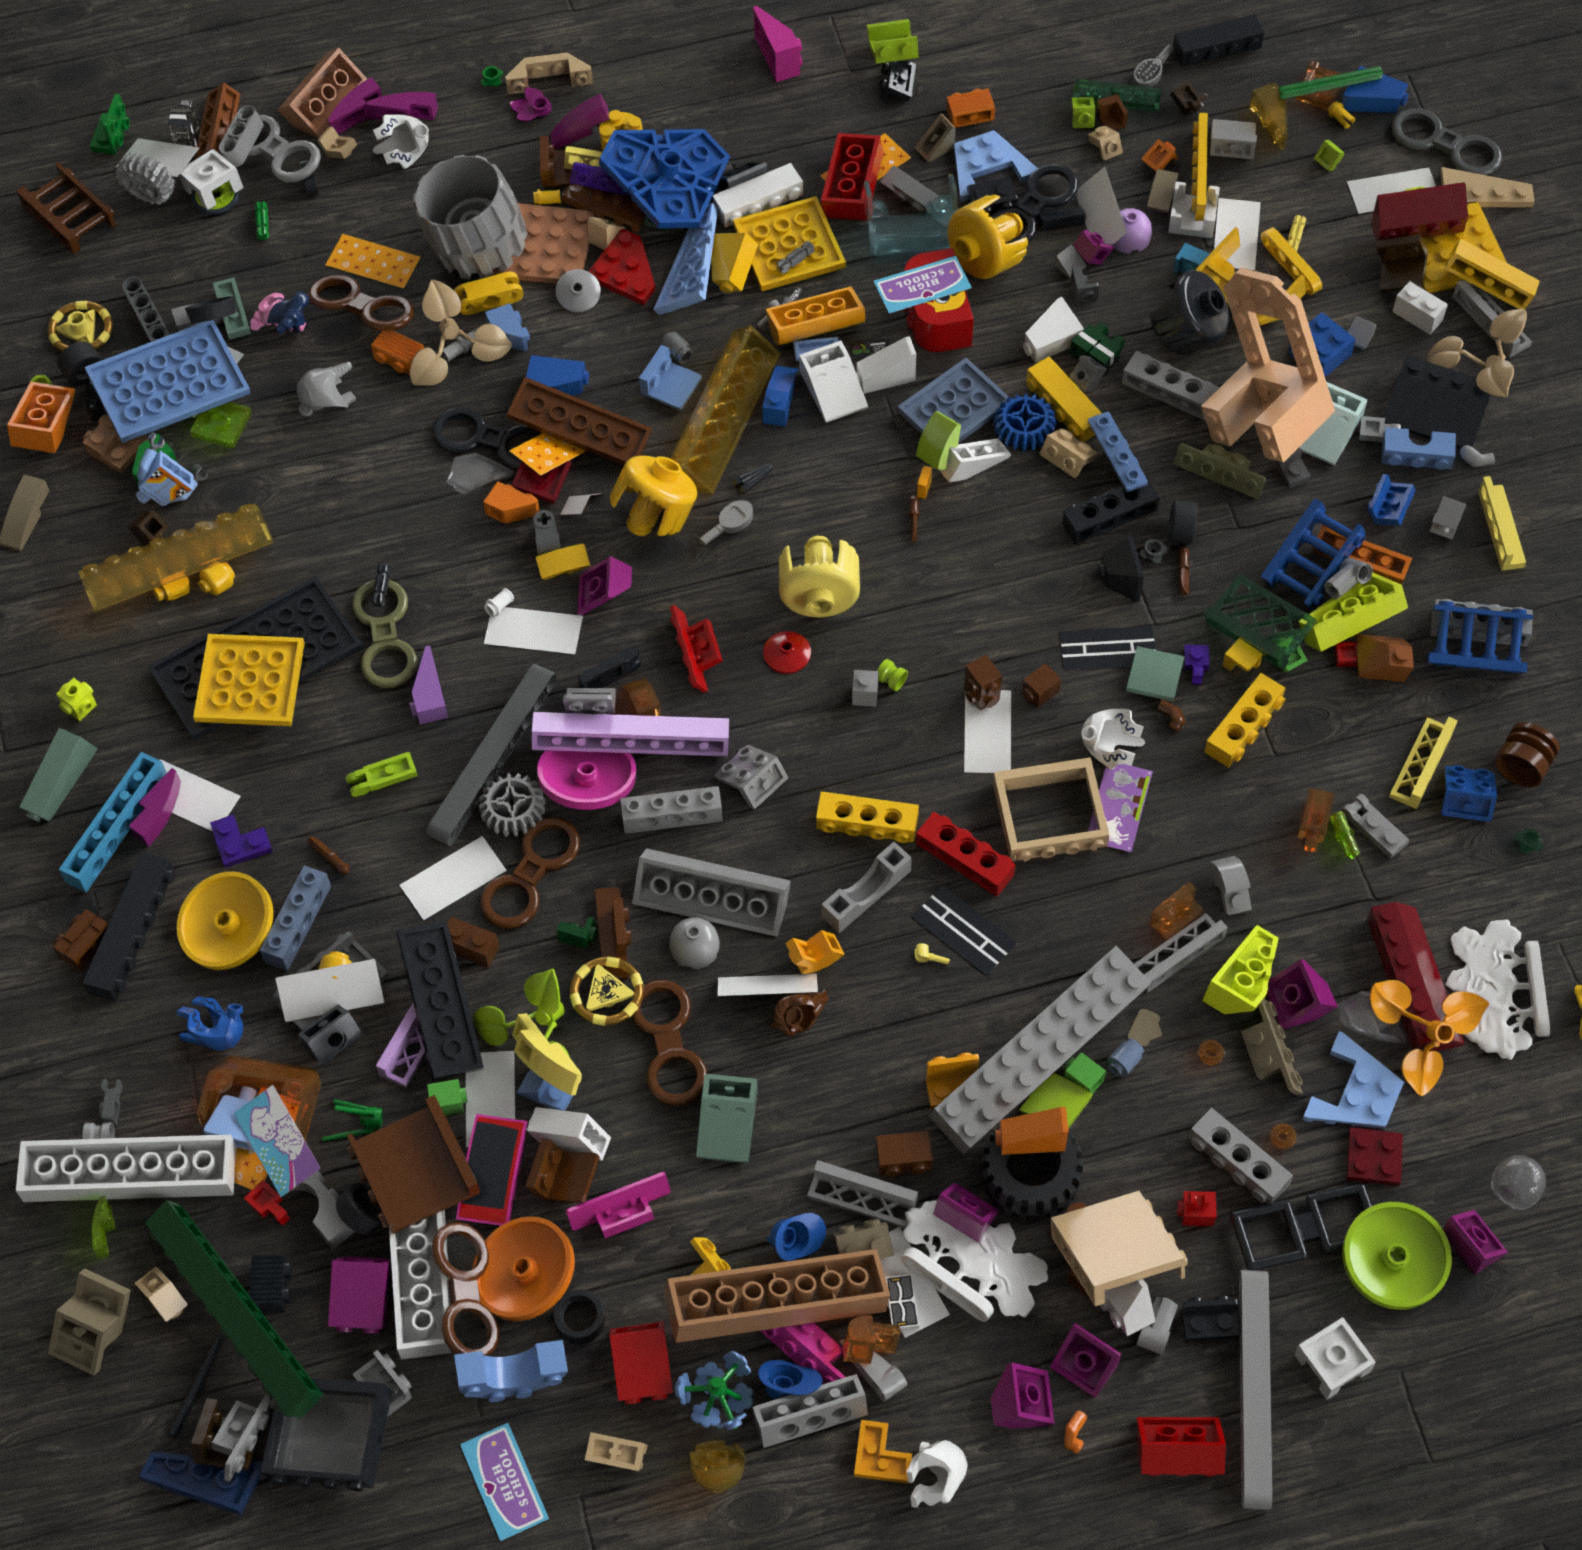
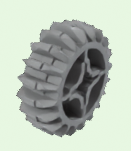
[115,152,175,205]
[479,773,546,837]

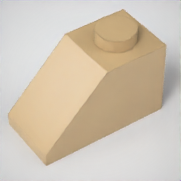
[135,1267,188,1322]

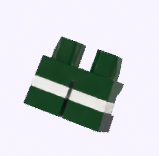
[1070,323,1125,377]

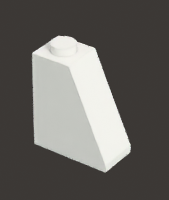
[1023,297,1084,363]
[856,336,916,394]
[527,1107,611,1161]

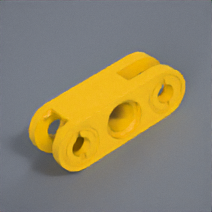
[454,272,524,315]

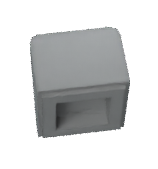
[1055,245,1087,279]
[1348,316,1376,350]

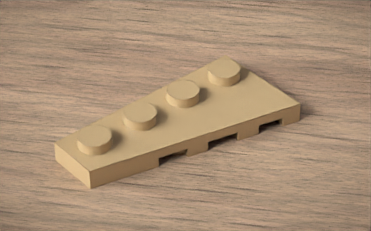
[1440,167,1534,207]

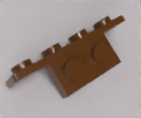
[595,887,632,980]

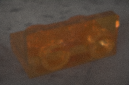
[1150,882,1203,941]

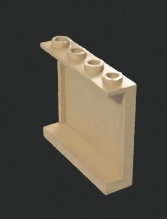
[1051,1191,1187,1306]

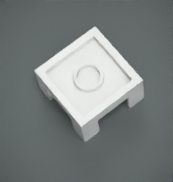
[179,149,244,210]
[1168,181,1220,238]
[1295,1317,1376,1400]

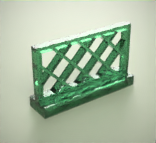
[1203,574,1317,670]

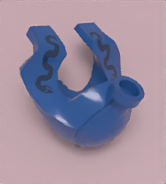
[177,996,244,1051]

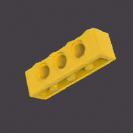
[1205,673,1285,768]
[816,792,919,843]

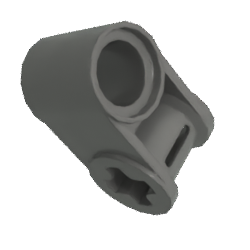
[533,510,561,556]

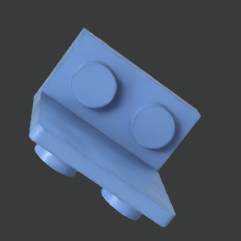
[639,345,702,410]

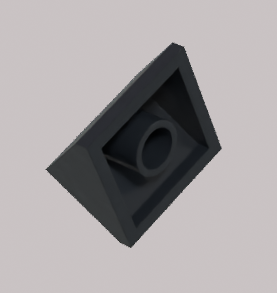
[718,161,768,191]

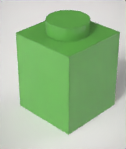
[1064,1052,1106,1094]
[427,1079,468,1116]

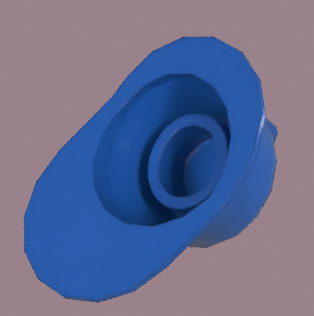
[766,1213,826,1261]
[758,1360,823,1400]

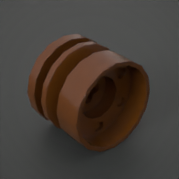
[1494,722,1560,787]

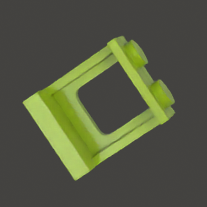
[867,19,919,64]

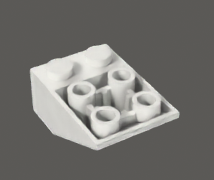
[799,341,868,423]

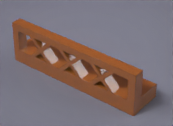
[194,82,240,160]

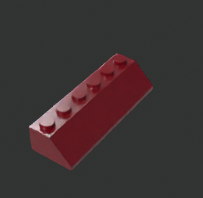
[1367,902,1465,1051]

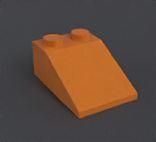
[7,382,75,453]

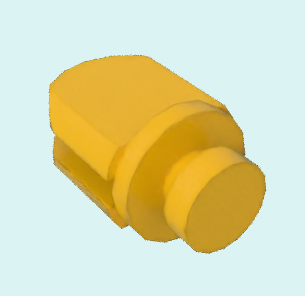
[153,572,190,601]

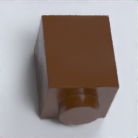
[1022,663,1061,707]

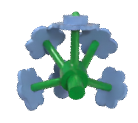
[675,1351,753,1431]

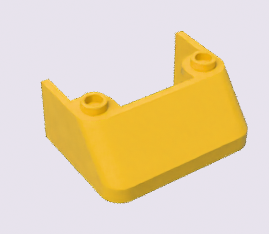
[1196,227,1306,326]

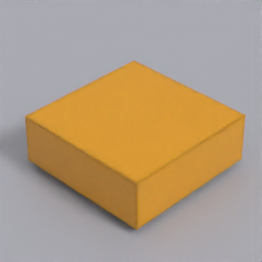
[917,466,932,499]

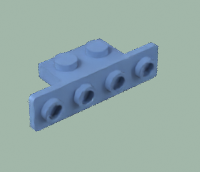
[1088,412,1148,492]

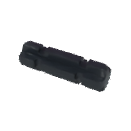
[371,563,391,608]

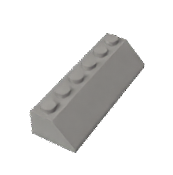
[632,848,791,937]

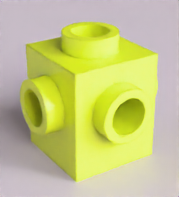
[56,678,97,721]

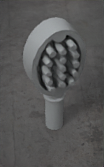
[1133,45,1174,90]
[699,500,753,546]

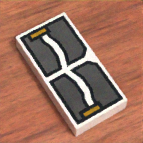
[885,1274,919,1332]

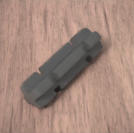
[776,241,815,274]

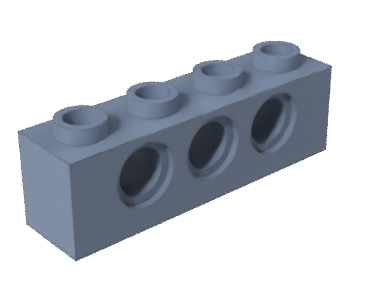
[260,866,331,971]

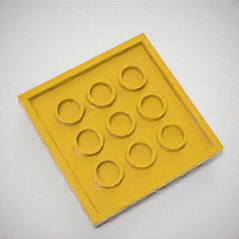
[733,196,846,292]
[1421,202,1507,293]
[193,634,305,726]

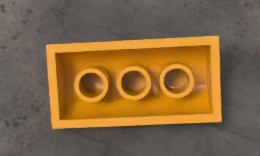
[766,286,865,346]

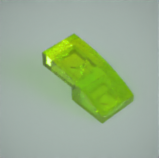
[92,1196,115,1259]

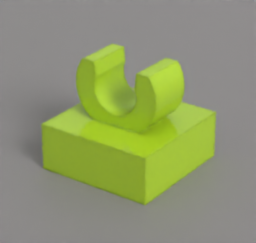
[1314,140,1344,171]

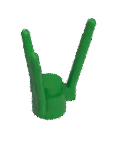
[321,1099,383,1142]

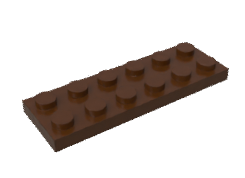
[507,377,652,465]

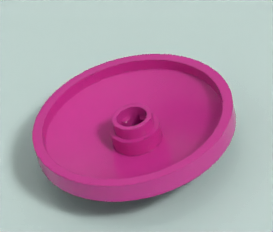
[537,750,636,810]

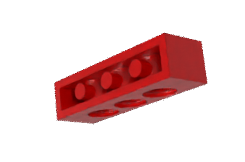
[916,812,1015,897]

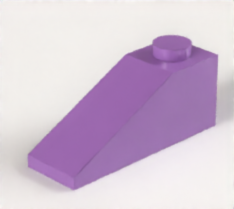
[410,646,448,724]

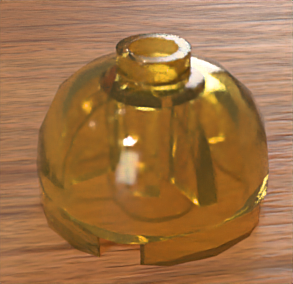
[690,1440,745,1493]

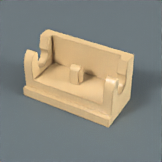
[585,1432,648,1471]

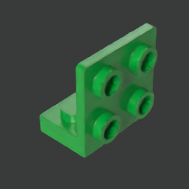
[90,93,130,155]

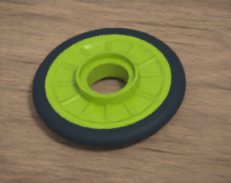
[191,181,239,215]

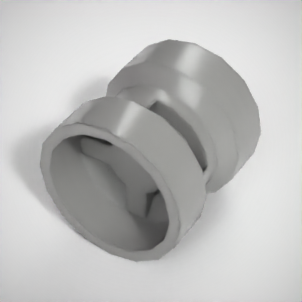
[83,1122,115,1139]

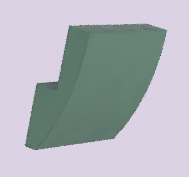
[1126,646,1184,702]

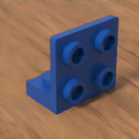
[1441,765,1497,822]

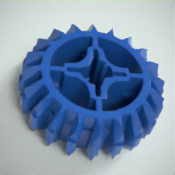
[994,393,1056,452]

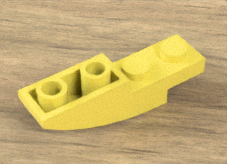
[512,1013,582,1095]

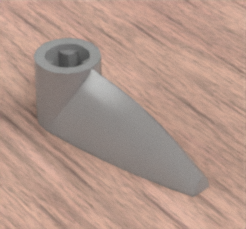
[839,1339,907,1401]

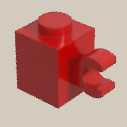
[1177,1191,1217,1226]

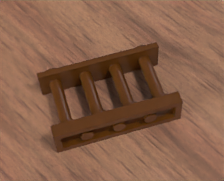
[16,162,116,254]

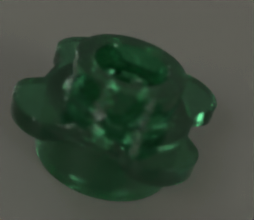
[1514,829,1543,855]

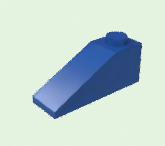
[762,366,798,427]

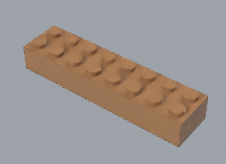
[664,1249,890,1343]

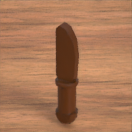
[908,495,920,542]
[1178,547,1190,596]
[308,836,350,875]

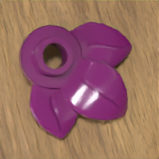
[510,87,552,122]

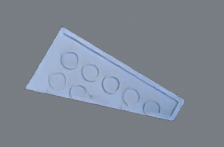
[653,203,718,315]

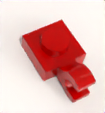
[244,1180,291,1226]

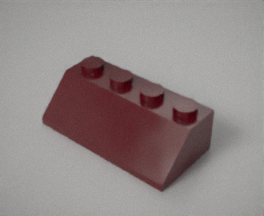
[1371,182,1468,241]

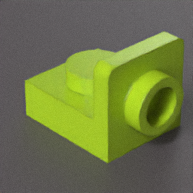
[1072,97,1095,128]

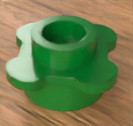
[481,66,503,87]

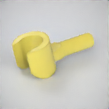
[915,944,950,965]

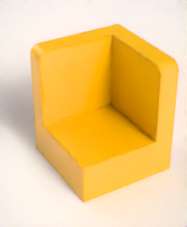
[1222,638,1263,671]

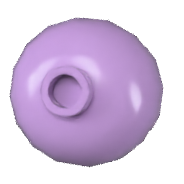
[1112,208,1152,253]

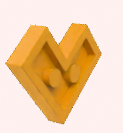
[854,1420,912,1484]

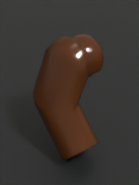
[1157,700,1186,731]

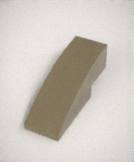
[0,474,49,551]

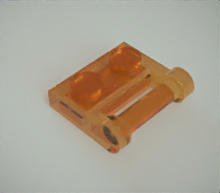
[1295,61,1342,110]

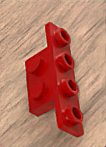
[670,605,723,693]

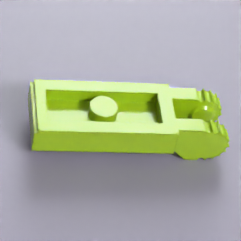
[346,752,418,797]

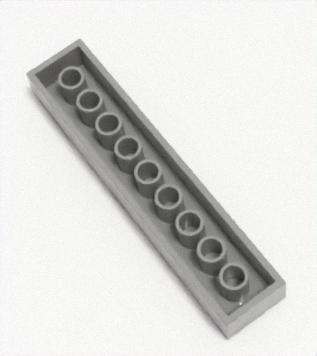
[928,946,1151,1155]

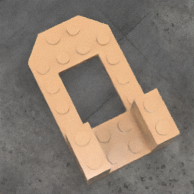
[1201,268,1335,463]

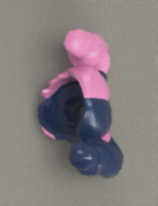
[249,291,309,334]

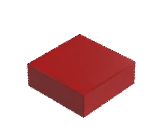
[1334,642,1357,667]

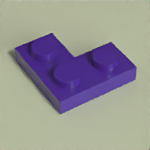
[210,814,273,868]

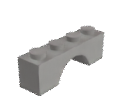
[821,842,912,933]
[288,1171,355,1250]

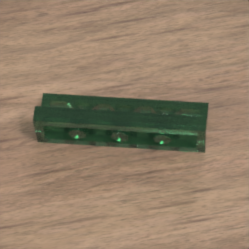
[1073,79,1162,111]

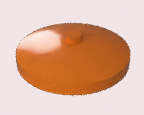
[472,1217,575,1321]

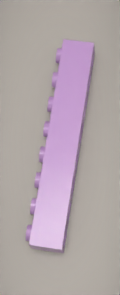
[532,712,729,756]

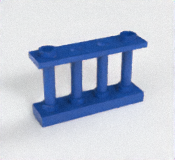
[1261,498,1366,611]
[1426,601,1533,674]

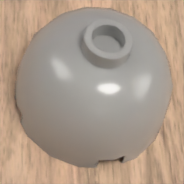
[669,917,720,969]

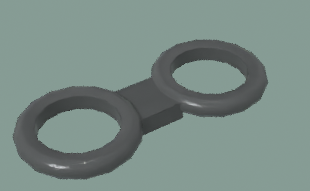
[1391,108,1502,176]

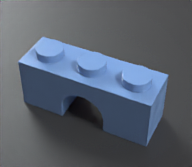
[1381,427,1456,470]

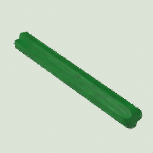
[1278,66,1383,100]

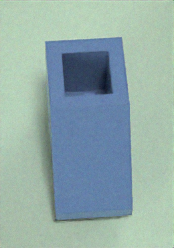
[485,303,530,352]

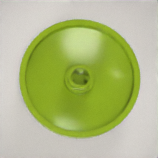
[1342,1202,1452,1310]

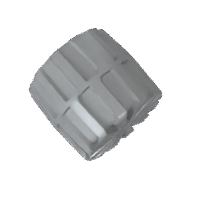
[413,155,527,280]

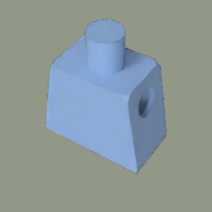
[203,1086,257,1152]

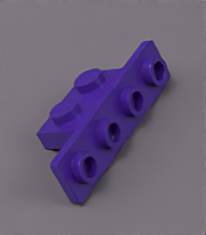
[570,162,640,197]

